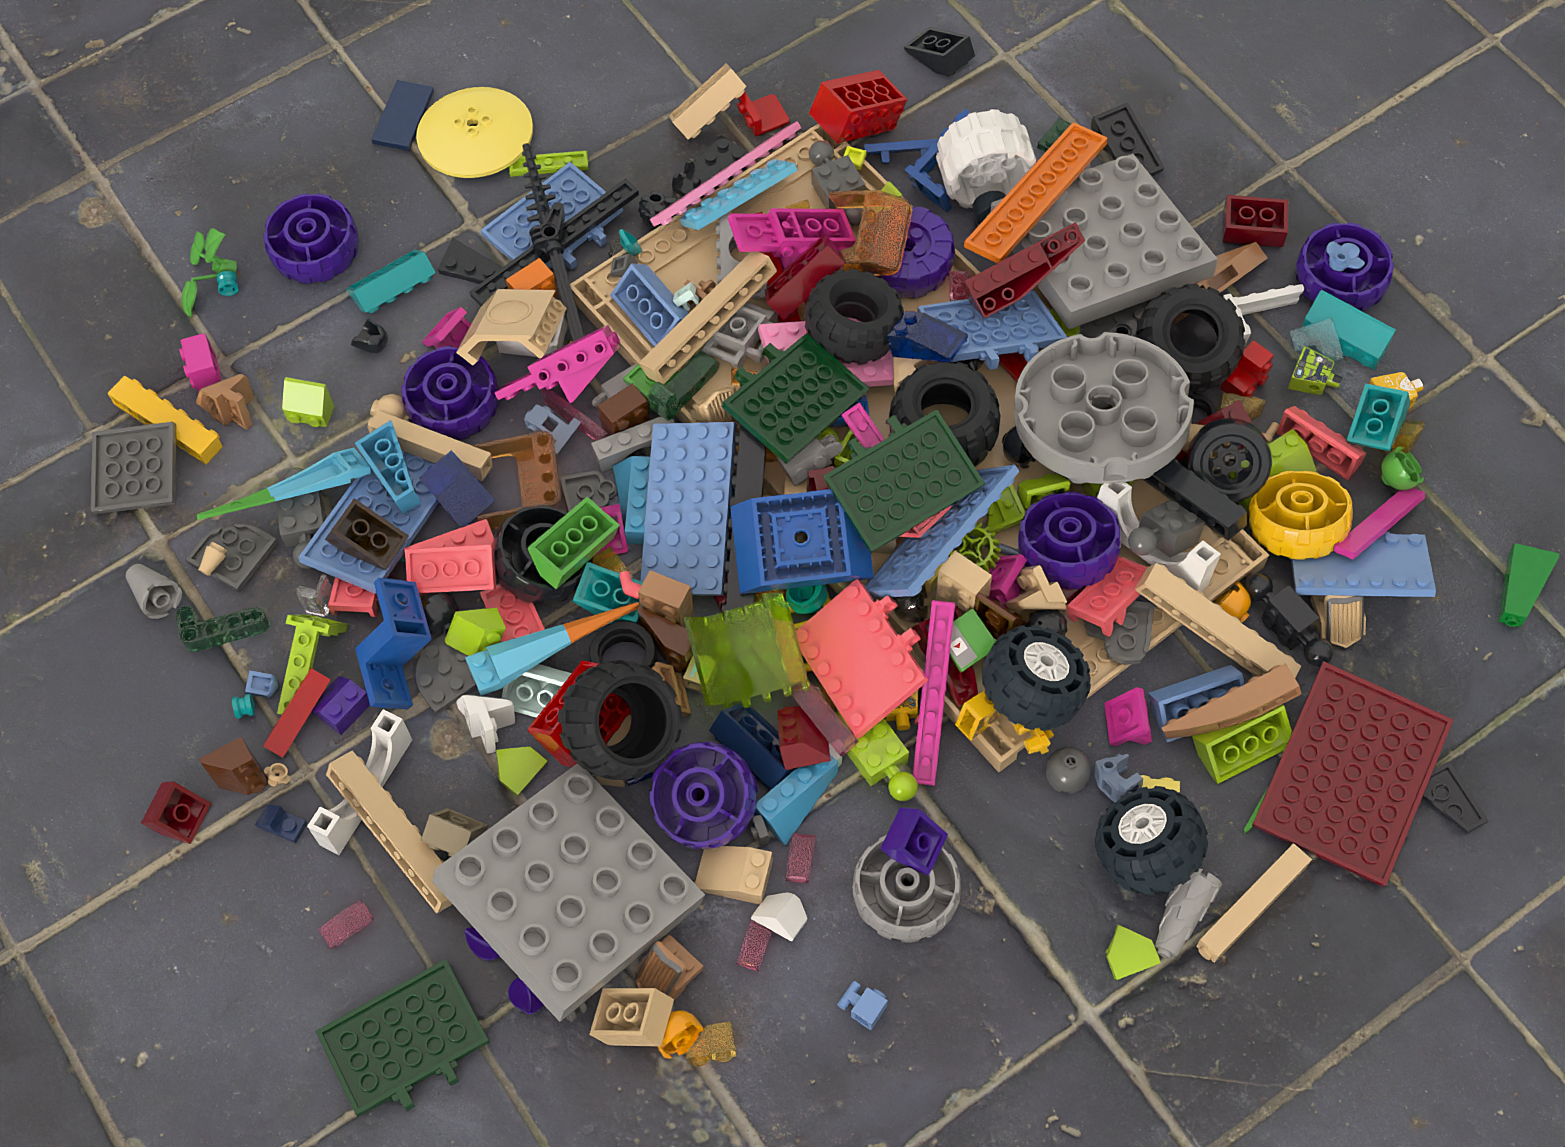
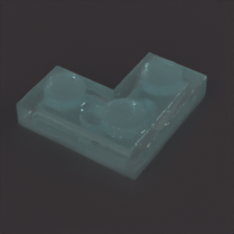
[1290,318,1344,361]

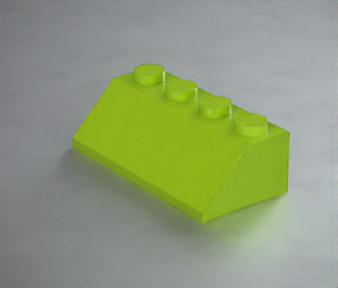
[1228,429,1317,514]
[1192,704,1292,784]

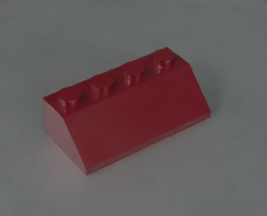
[765,233,845,320]

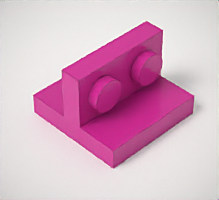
[422,307,471,349]
[988,554,1027,610]
[1104,687,1152,746]

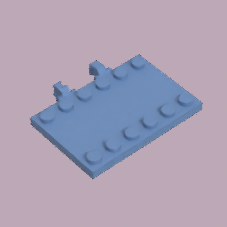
[480,162,624,271]
[917,289,1067,370]
[1291,531,1436,597]

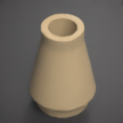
[198,542,227,576]

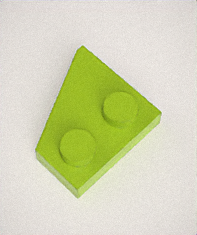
[988,484,1025,533]

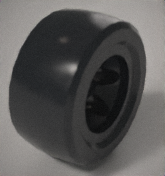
[1187,417,1272,502]

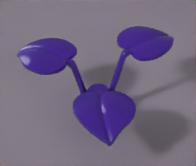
[465,927,544,1014]

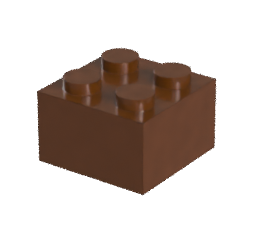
[598,383,650,436]

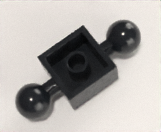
[1244,573,1333,667]

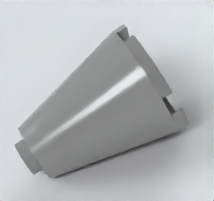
[126,564,182,619]

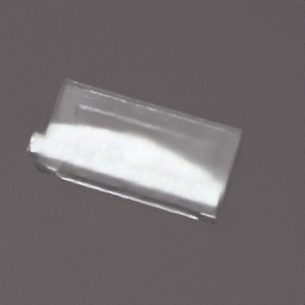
[296,574,332,617]

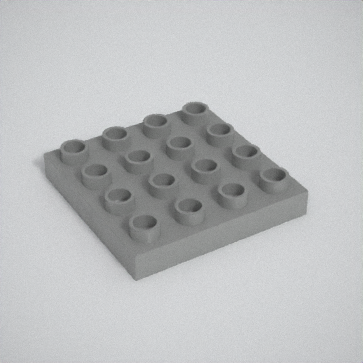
[990,154,1218,329]
[432,764,705,1022]

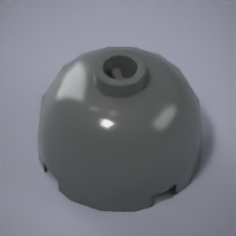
[1045,747,1092,794]

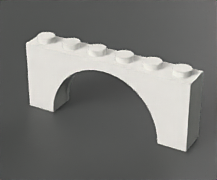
[1097,482,1221,592]
[307,710,412,855]

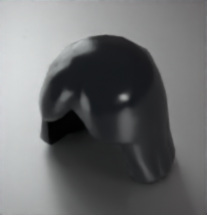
[351,318,388,354]

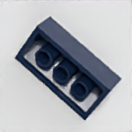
[709,702,797,789]

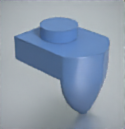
[245,670,279,698]

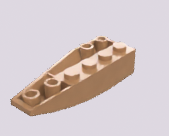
[1173,242,1267,324]
[1162,663,1302,739]

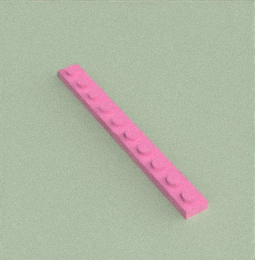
[650,121,801,226]

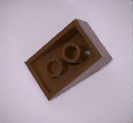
[974,592,1026,640]
[637,606,701,673]

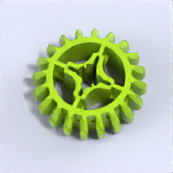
[949,522,1001,573]

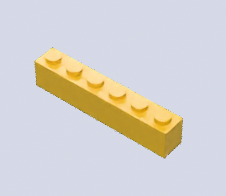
[108,376,223,465]

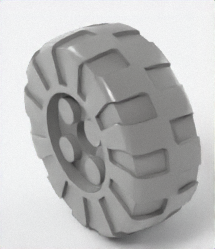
[852,835,961,943]

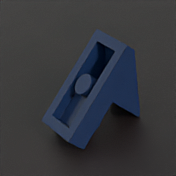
[255,805,307,843]

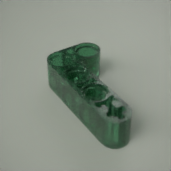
[648,351,720,421]
[176,606,270,652]

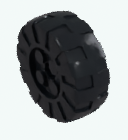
[492,505,593,606]

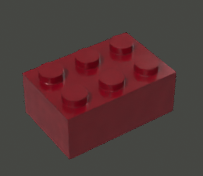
[1222,195,1288,247]

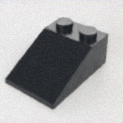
[904,27,975,76]

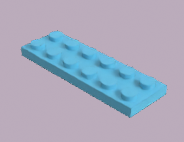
[679,159,798,230]

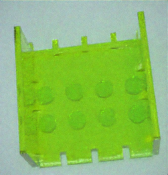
[684,593,810,709]

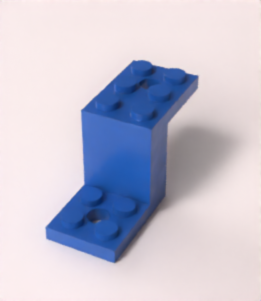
[355,577,432,710]

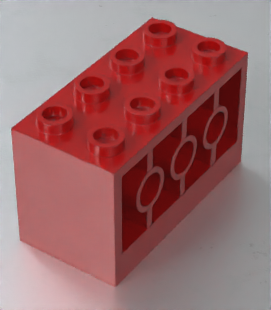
[809,70,908,144]
[527,661,631,767]

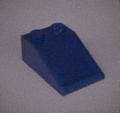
[887,311,968,362]
[419,450,495,528]

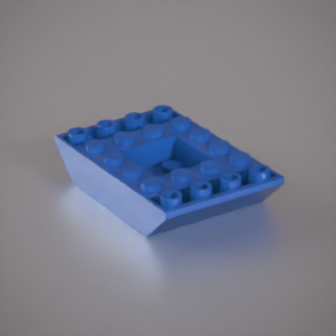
[731,489,874,594]

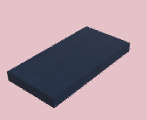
[371,80,434,151]

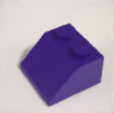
[311,676,370,735]
[880,808,948,875]

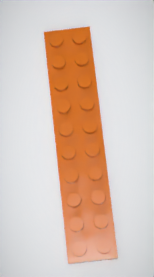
[964,122,1108,263]

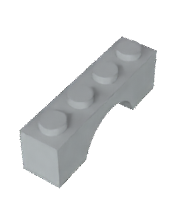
[716,213,744,285]
[591,413,675,473]

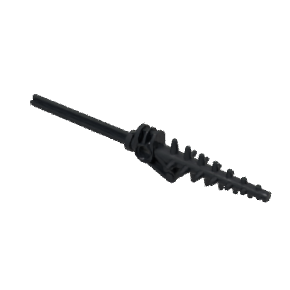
[522,143,584,341]

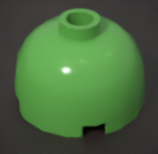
[1381,446,1424,490]

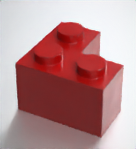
[1221,340,1274,403]

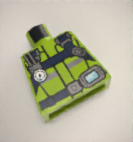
[1288,346,1342,395]

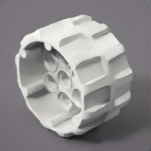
[936,109,1036,209]

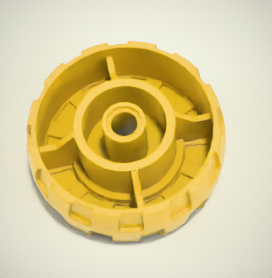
[1249,471,1353,560]

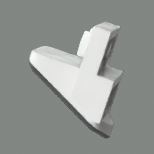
[456,694,515,754]

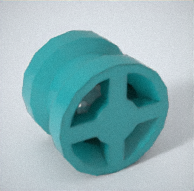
[216,271,239,296]
[232,694,256,719]

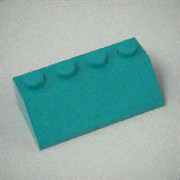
[345,249,436,314]
[1301,290,1396,370]

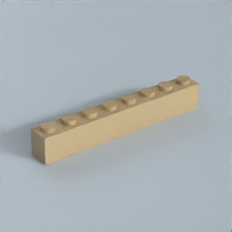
[639,252,777,385]
[1134,563,1301,678]
[326,750,452,914]

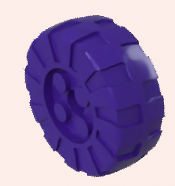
[263,193,359,284]
[860,205,955,298]
[1295,222,1394,312]
[401,346,499,441]
[1018,492,1121,589]
[649,742,758,849]

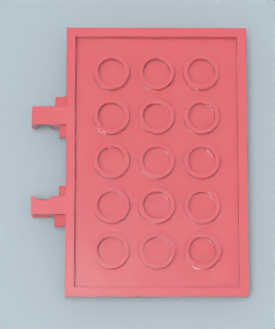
[791,579,928,739]

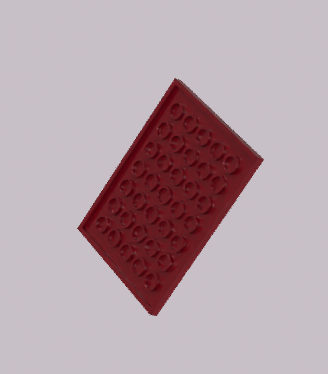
[1252,661,1454,887]

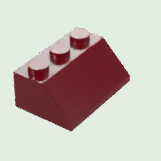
[777,706,831,770]

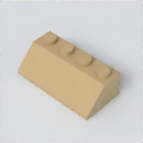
[669,63,746,139]

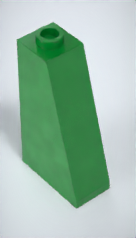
[1498,543,1559,627]

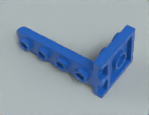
[905,108,970,213]

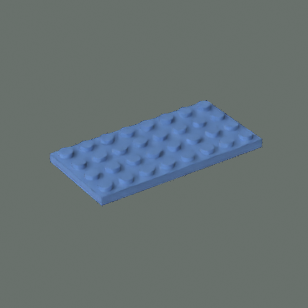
[640,422,737,596]
[298,451,459,594]
[864,465,1019,598]

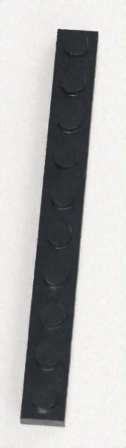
[469,178,639,306]

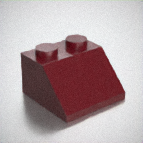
[141,781,211,844]

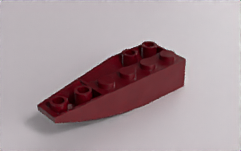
[961,222,1085,319]

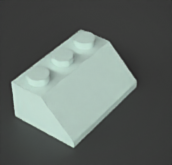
[502,664,572,718]

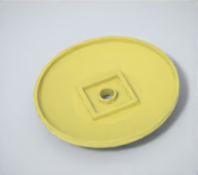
[416,87,533,178]

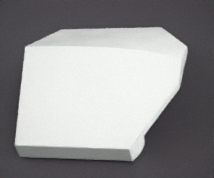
[751,892,808,941]

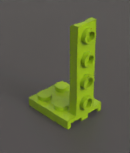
[277,614,348,715]

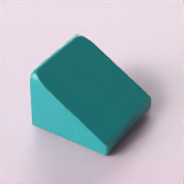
[619,229,642,256]

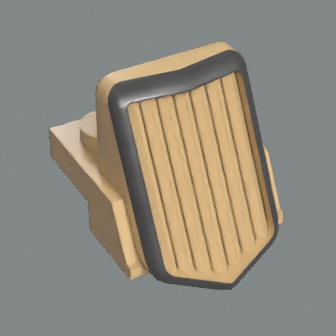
[1311,595,1366,649]

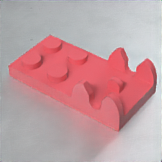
[405,544,496,593]
[1067,556,1147,637]
[328,577,379,617]
[480,584,545,642]

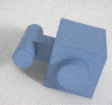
[837,981,888,1030]

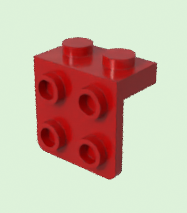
[737,92,789,137]

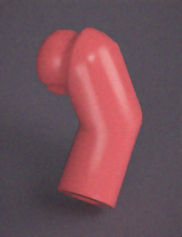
[619,571,641,599]

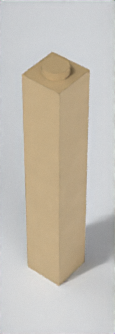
[367,410,493,481]
[1196,843,1312,963]

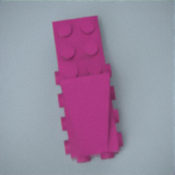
[728,208,856,271]
[495,325,620,403]

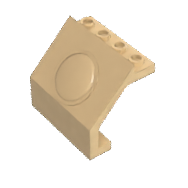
[456,289,567,365]

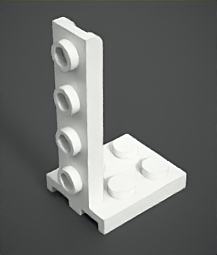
[1223,284,1304,345]

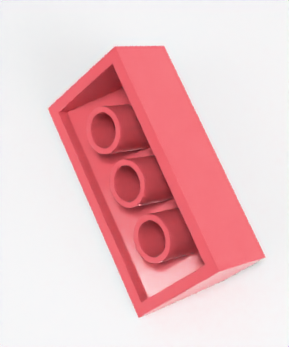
[1276,406,1366,481]

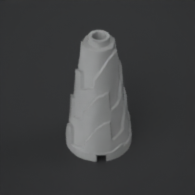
[1155,868,1222,959]

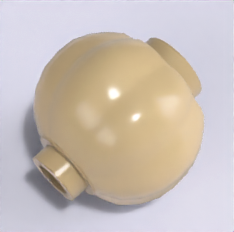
[370,394,410,422]

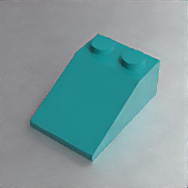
[1346,383,1410,451]
[573,562,643,624]

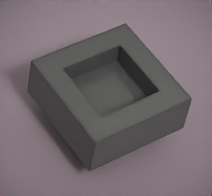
[750,815,770,846]

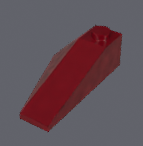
[911,606,978,706]

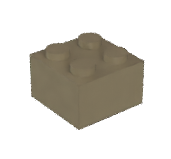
[421,808,489,857]

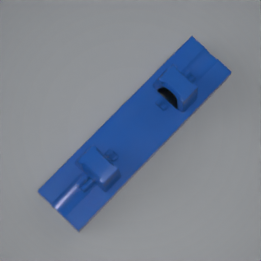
[865,139,938,164]

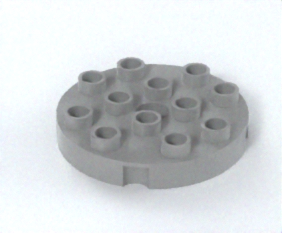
[1015,332,1194,484]

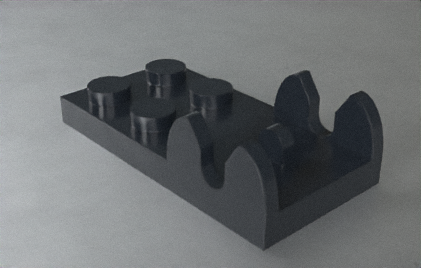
[1091,102,1165,176]
[672,135,748,199]

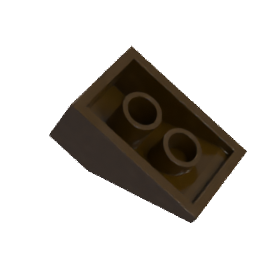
[325,498,409,570]

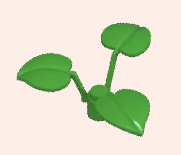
[181,228,237,317]

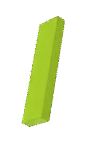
[509,151,589,177]

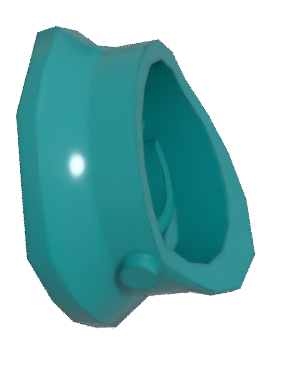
[786,584,828,614]

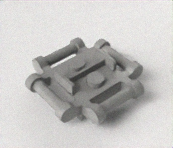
[703,301,778,369]

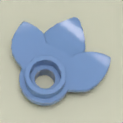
[1326,241,1365,271]

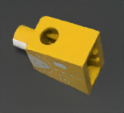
[1369,372,1423,409]

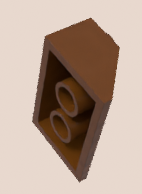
[199,737,269,795]

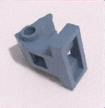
[524,404,581,460]
[1094,754,1143,803]

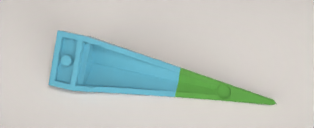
[197,448,371,520]

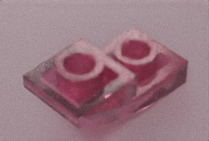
[948,271,970,302]
[785,833,816,883]
[318,900,374,949]
[736,919,772,972]

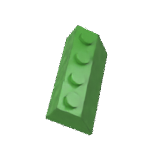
[528,497,620,589]

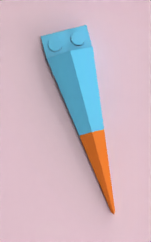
[465,602,640,696]

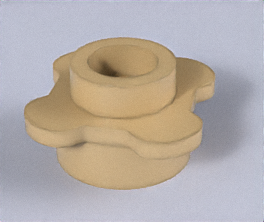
[264,763,290,786]

